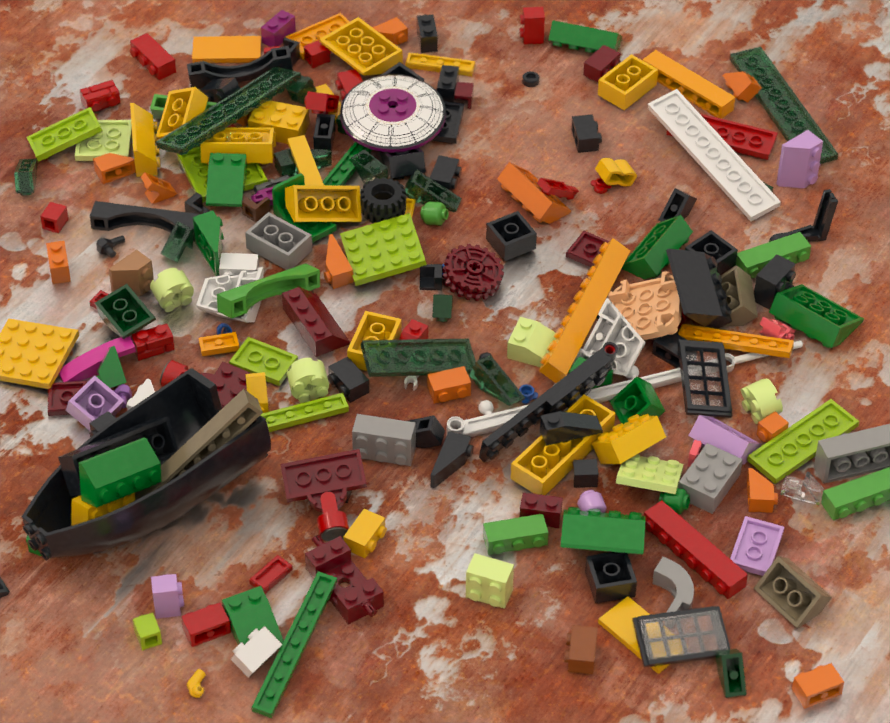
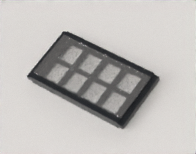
[678,339,732,418]
[632,606,731,667]

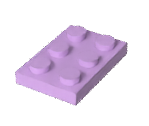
[730,516,784,576]

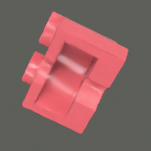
[759,317,796,340]

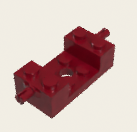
[305,535,384,625]

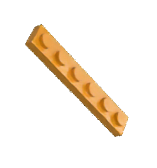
[678,324,794,358]

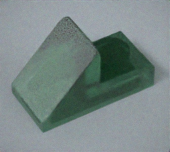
[160,221,193,263]

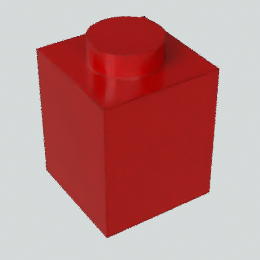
[304,40,331,68]
[40,202,69,234]

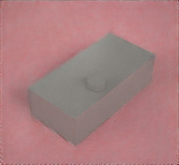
[814,424,890,484]

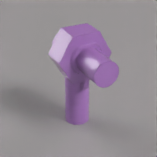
[113,384,132,408]

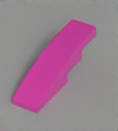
[59,336,136,382]

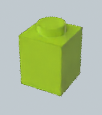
[133,613,162,650]

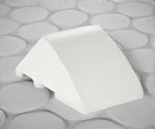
[196,267,264,323]
[572,298,646,376]

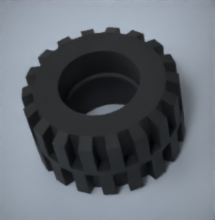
[360,177,406,223]

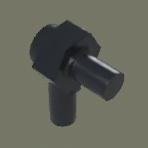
[96,235,125,258]

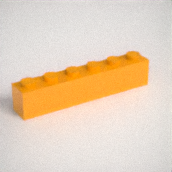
[642,50,735,119]

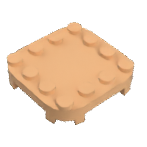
[608,271,682,340]

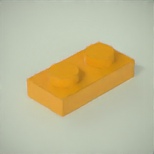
[199,332,239,356]

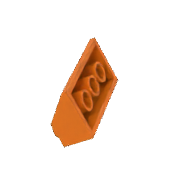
[497,162,572,224]

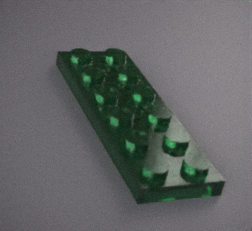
[360,338,478,377]

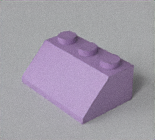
[776,130,823,188]
[689,415,761,464]

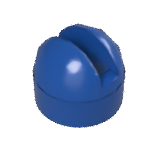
[216,323,232,335]

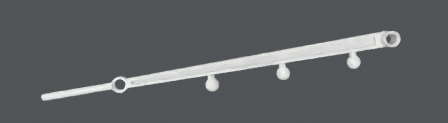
[446,340,803,437]

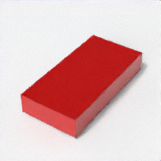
[249,555,293,594]

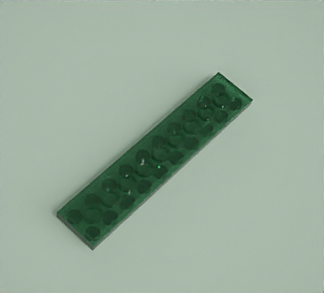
[730,46,839,164]
[156,67,302,155]

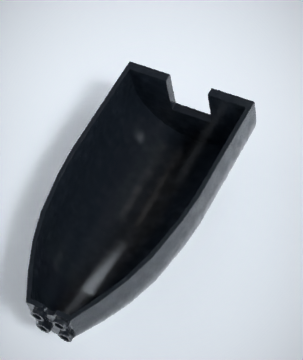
[22,368,271,561]

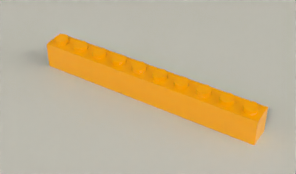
[539,238,630,383]

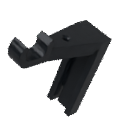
[769,189,838,242]

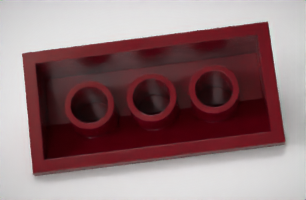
[282,287,350,357]

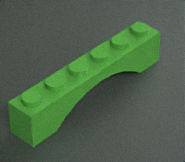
[217,263,320,318]

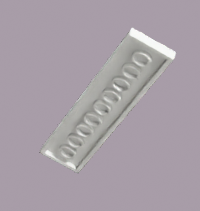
[648,89,781,221]

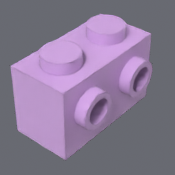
[151,574,184,619]

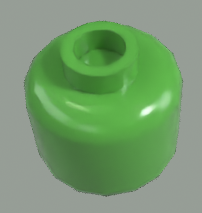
[420,201,449,226]

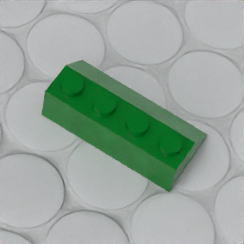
[548,20,623,53]
[621,215,693,279]
[79,438,162,508]

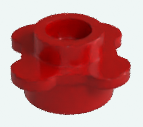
[590,177,612,194]

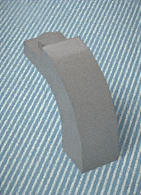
[653,557,694,629]

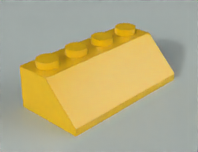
[130,103,161,177]
[200,127,274,164]
[285,185,362,222]

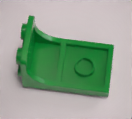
[272,173,337,243]

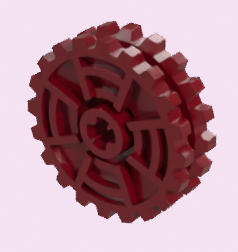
[442,244,504,301]

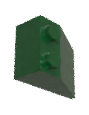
[95,284,156,339]

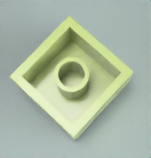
[466,553,514,609]

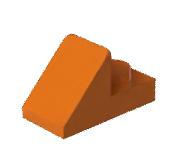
[140,172,177,204]

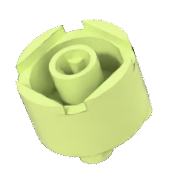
[150,268,194,312]
[287,358,329,403]
[741,378,783,424]

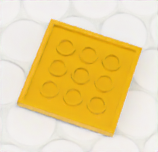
[0,318,79,389]

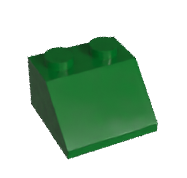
[610,377,665,424]

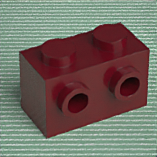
[583,45,621,83]
[519,492,563,528]

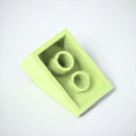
[507,317,556,367]

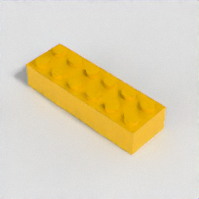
[511,394,615,495]

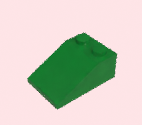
[206,153,247,207]
[193,210,224,276]
[222,586,284,650]

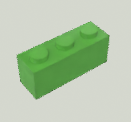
[483,514,549,555]

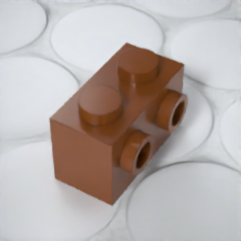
[564,625,598,674]

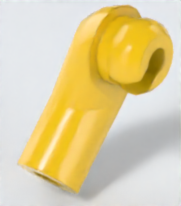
[187,669,206,698]

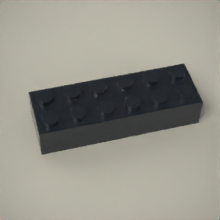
[58,417,178,496]

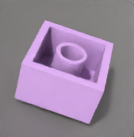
[66,375,124,431]

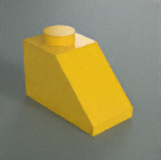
[245,372,269,413]

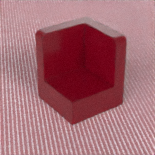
[454,82,474,109]

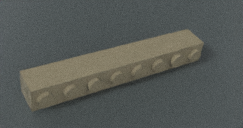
[135,389,263,501]

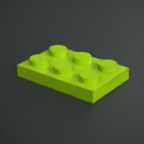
[229,337,298,386]

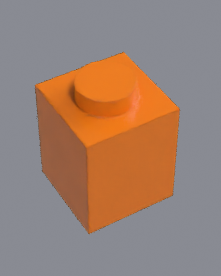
[756,411,789,443]

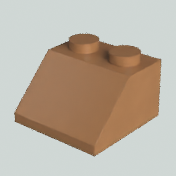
[109,249,154,296]

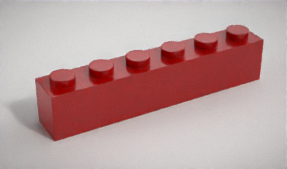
[644,500,748,600]

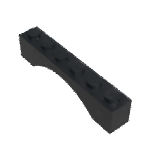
[187,46,293,89]
[90,201,200,242]

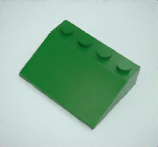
[769,284,864,348]
[560,507,645,554]

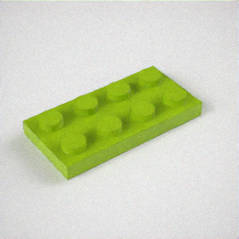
[27,107,103,162]

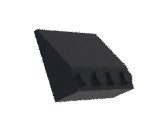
[666,249,732,329]

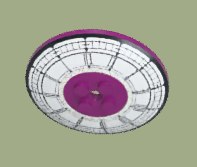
[340,75,446,152]

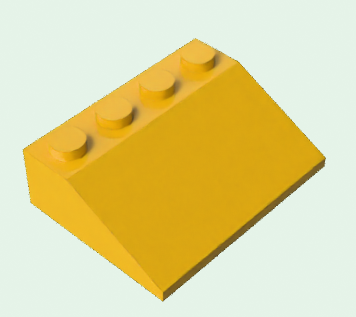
[319,17,403,76]

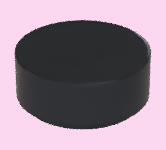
[522,71,540,87]

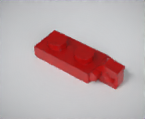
[537,178,579,200]

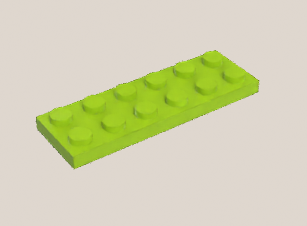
[747,399,859,484]

